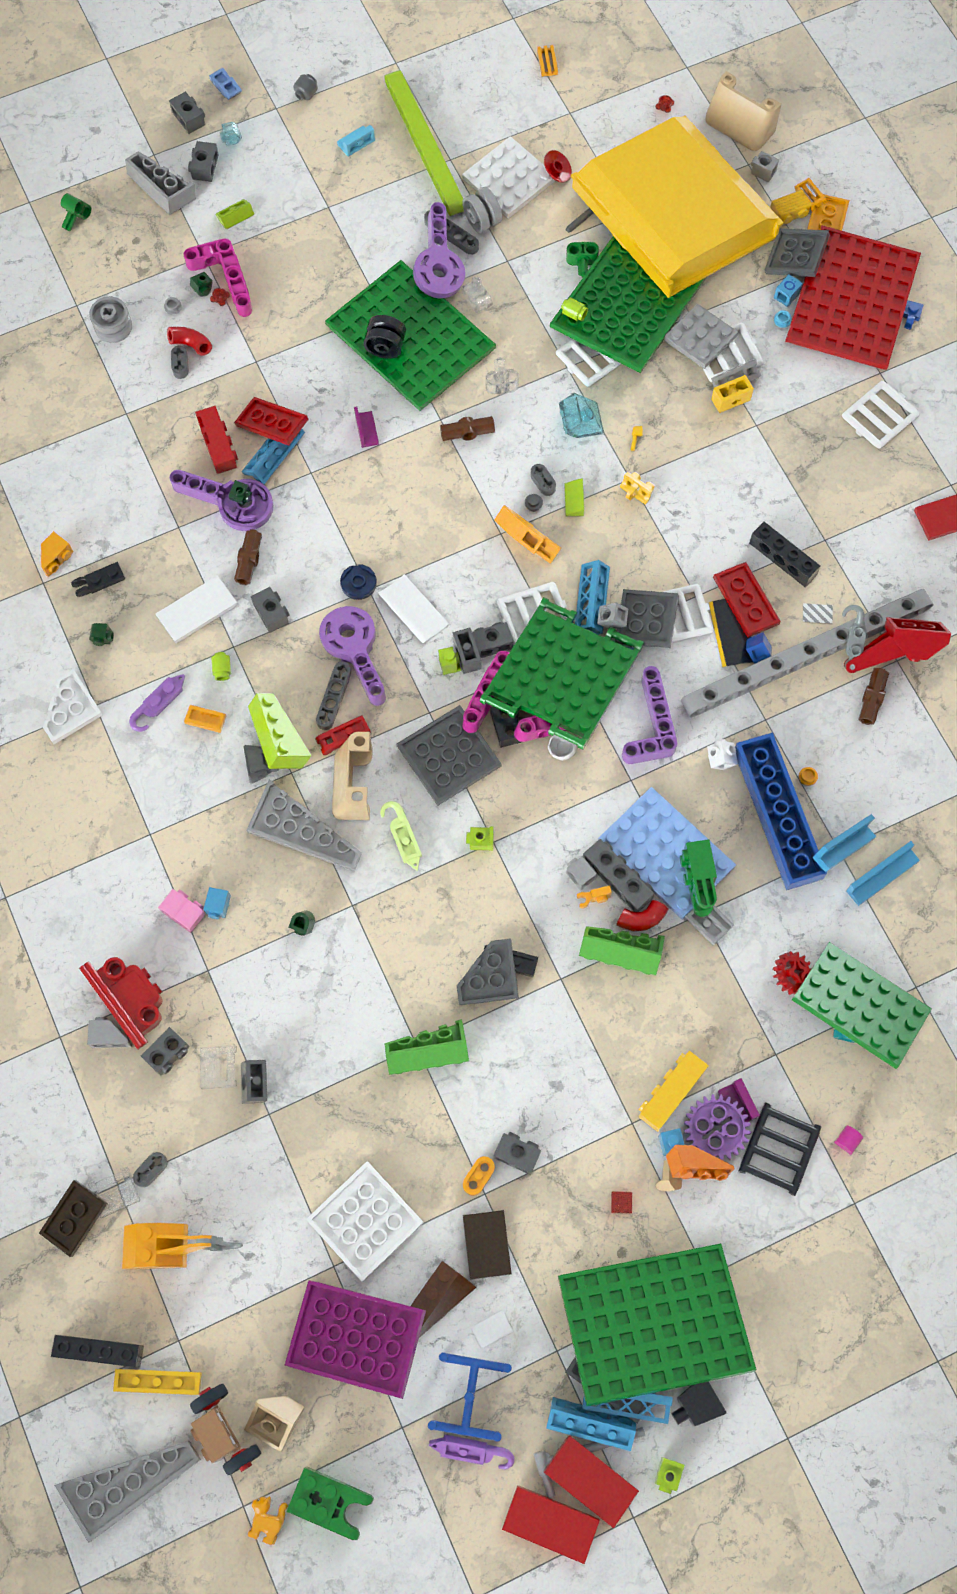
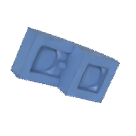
[209,68,242,100]

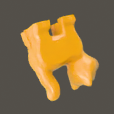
[248,1496,288,1545]

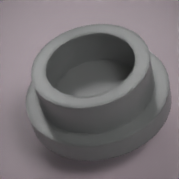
[525,494,543,512]

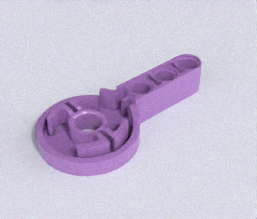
[413,202,465,298]
[169,470,274,531]
[319,606,386,706]

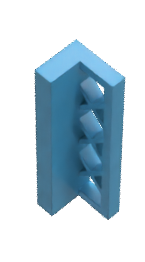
[241,429,305,484]
[575,560,610,635]
[813,814,876,872]
[846,841,920,906]
[582,1393,673,1424]
[546,1397,636,1451]

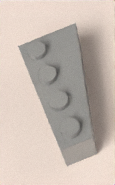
[125,151,196,215]

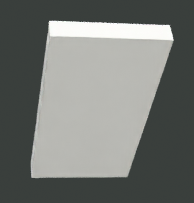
[156,575,238,644]

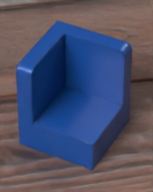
[746,632,772,664]

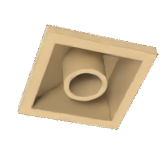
[244,1396,304,1452]

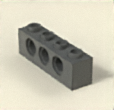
[583,839,655,912]

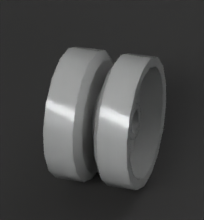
[462,187,502,233]
[89,296,132,343]

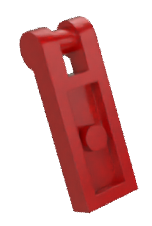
[315,715,371,755]

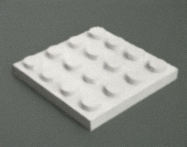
[462,136,555,219]
[306,1161,424,1282]

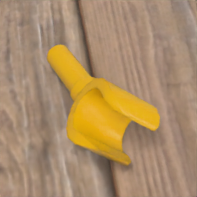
[630,426,643,451]

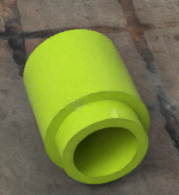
[561,297,588,321]
[211,652,231,681]

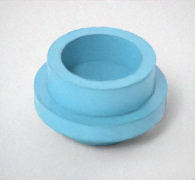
[774,310,792,328]

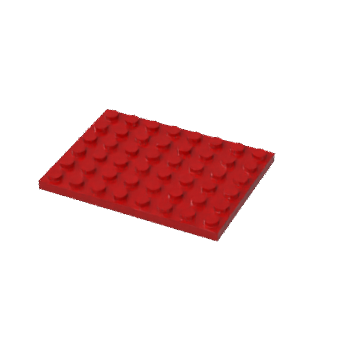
[785,225,921,370]

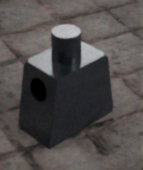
[671,1381,727,1426]

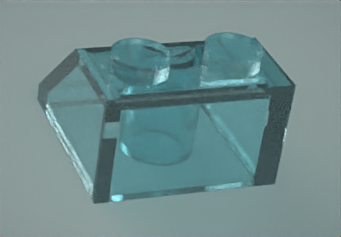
[559,393,604,438]

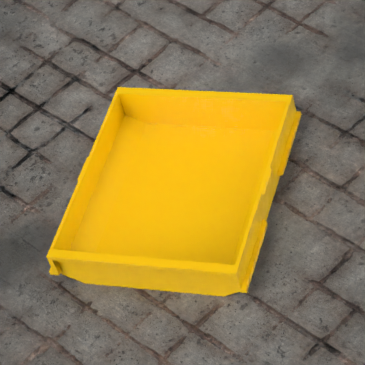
[571,115,784,298]

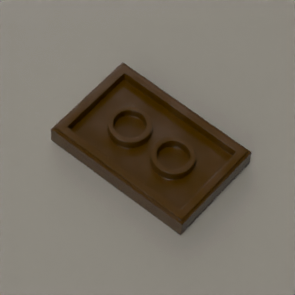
[39,1180,108,1257]
[463,1210,512,1280]

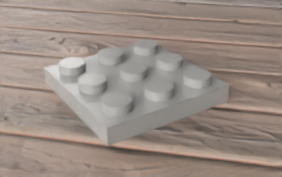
[664,304,738,369]

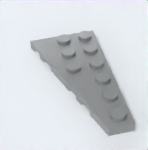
[247,779,361,871]
[54,1441,201,1543]

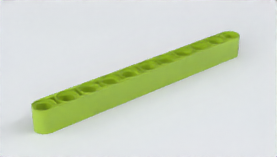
[384,70,464,216]

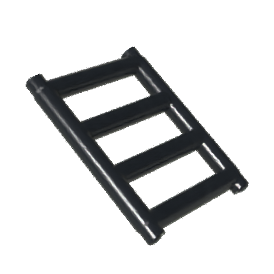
[738,1102,821,1196]

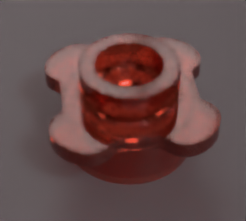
[655,95,674,113]
[210,287,230,306]

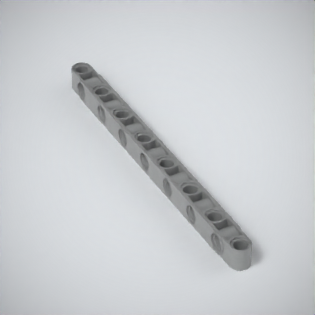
[681,589,934,717]

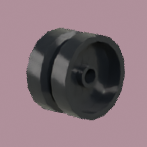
[363,315,406,359]

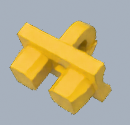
[620,472,655,505]

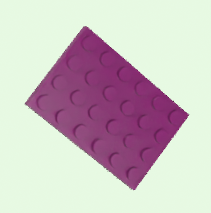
[284,1280,426,1399]

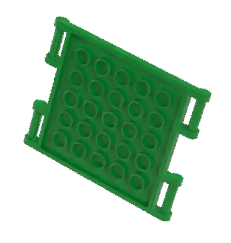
[480,597,644,750]

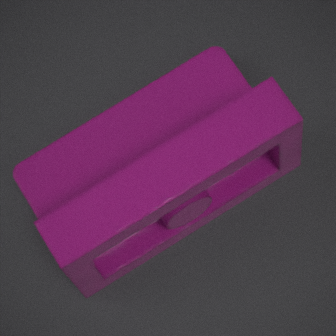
[354,406,379,448]
[718,1078,760,1128]

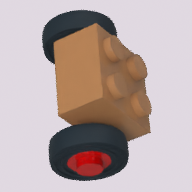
[190,1384,261,1475]

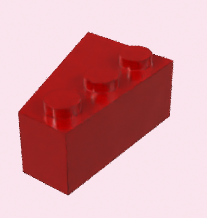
[195,405,238,474]

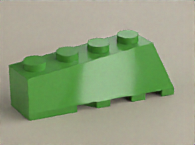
[579,926,665,975]
[384,1019,469,1075]

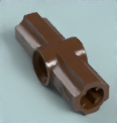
[440,416,495,441]
[234,529,262,585]
[858,668,889,725]

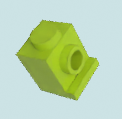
[438,646,461,675]
[466,826,494,851]
[655,1457,685,1494]

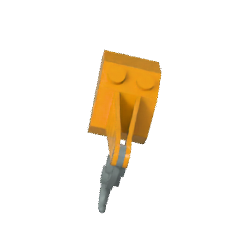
[122,1223,243,1270]

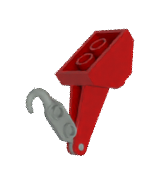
[842,605,951,673]

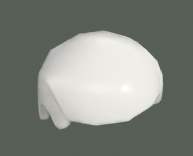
[548,735,577,761]

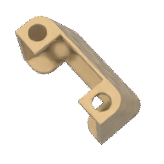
[332,732,373,820]

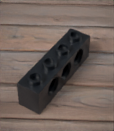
[749,521,821,588]
[51,1335,144,1367]

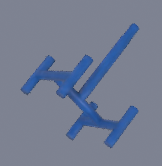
[428,1353,512,1442]

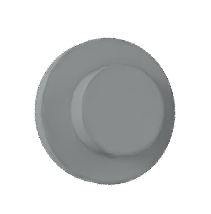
[164,297,182,314]

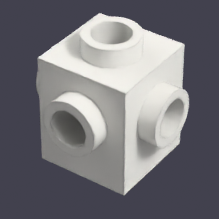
[707,739,738,770]

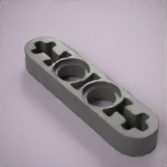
[424,210,479,255]
[316,661,351,730]

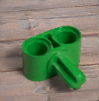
[60,193,92,231]
[566,242,599,277]

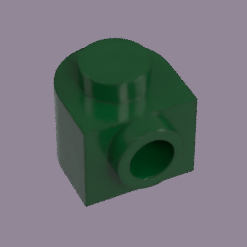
[190,272,213,297]
[228,480,252,505]
[89,623,114,646]
[288,910,315,936]

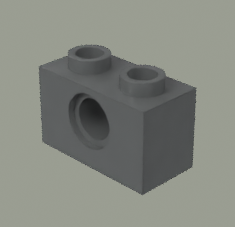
[169,91,205,134]
[188,141,219,182]
[250,587,290,633]
[472,622,513,658]
[452,628,481,674]
[241,1060,267,1104]
[493,1132,541,1175]

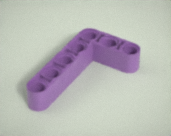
[622,666,677,764]

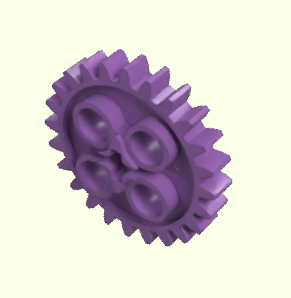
[684,1094,751,1160]

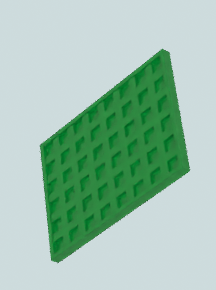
[325,260,496,411]
[558,1243,757,1406]

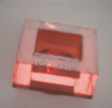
[611,1191,632,1214]

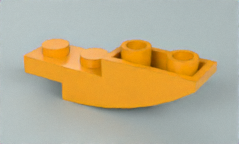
[494,505,562,564]

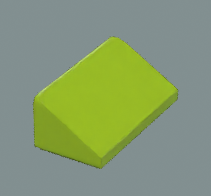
[215,199,254,229]
[564,478,584,516]

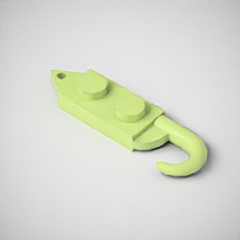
[380,801,422,871]

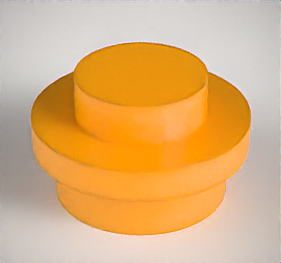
[798,767,818,786]

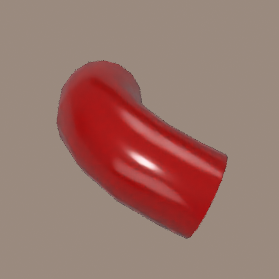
[167,326,212,356]
[616,900,669,932]

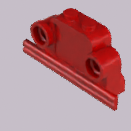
[79,957,162,1050]

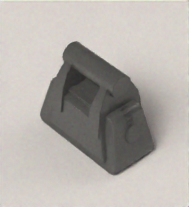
[244,745,279,784]

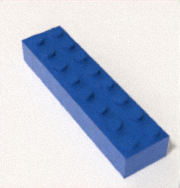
[735,732,827,891]

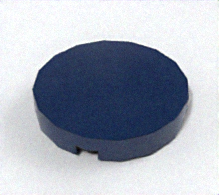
[340,564,377,600]

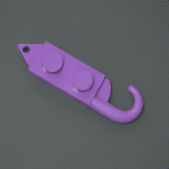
[129,674,185,732]
[428,1434,515,1469]

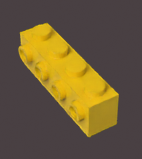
[638,1050,709,1132]

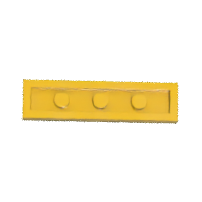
[113,1369,202,1395]

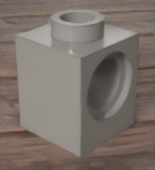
[751,151,779,183]
[597,602,628,629]
[566,856,597,891]

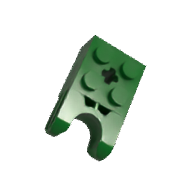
[680,839,717,917]
[286,1466,374,1540]

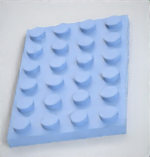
[598,787,736,920]

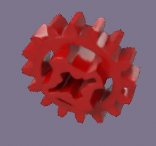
[772,951,812,995]

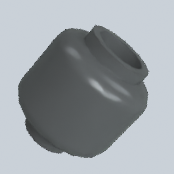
[293,74,318,100]

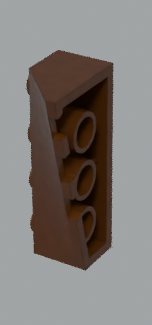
[411,1261,477,1338]

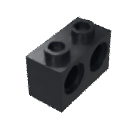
[490,703,525,748]

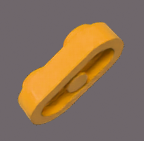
[463,1156,495,1196]

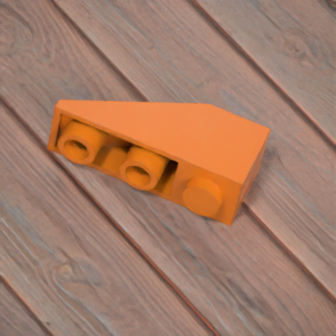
[666,1145,735,1181]

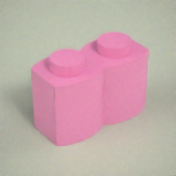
[158,889,205,933]

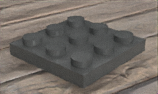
[765,228,830,277]
[615,589,679,648]

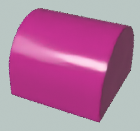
[834,1125,863,1155]

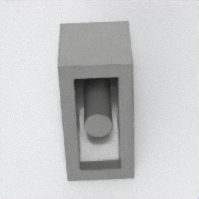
[87,1017,132,1048]

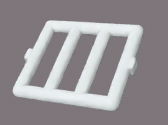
[699,322,764,383]
[556,339,621,387]
[842,381,919,449]
[497,582,567,646]
[663,584,714,642]

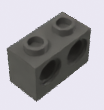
[141,1027,190,1076]

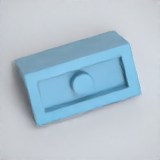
[337,125,375,157]

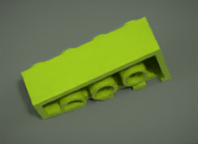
[248,693,311,769]

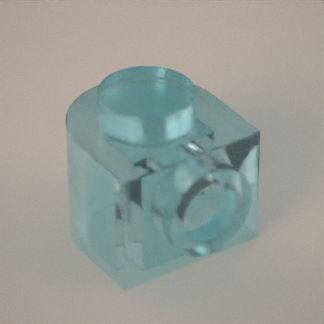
[220,122,242,146]

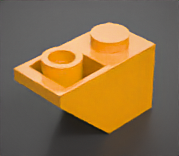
[41,531,73,577]

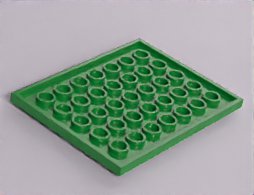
[550,236,707,374]

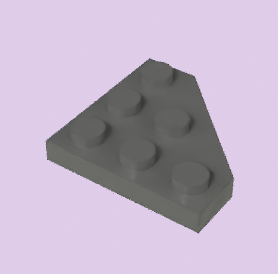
[457,938,519,1005]

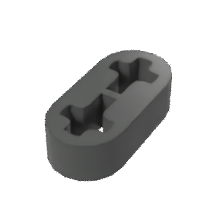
[171,345,189,379]
[531,464,556,496]
[133,1152,168,1187]

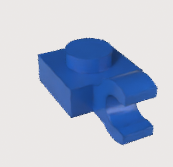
[903,300,924,330]

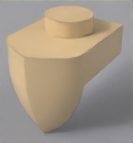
[655,1160,682,1191]

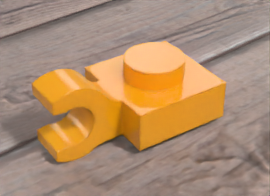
[577,885,612,909]

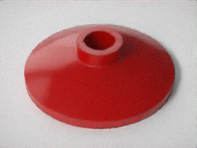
[544,150,572,183]

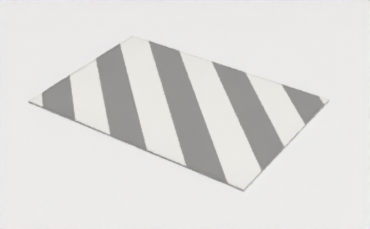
[803,603,833,624]

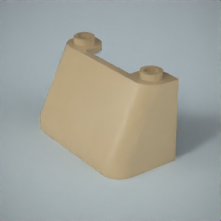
[705,71,781,151]

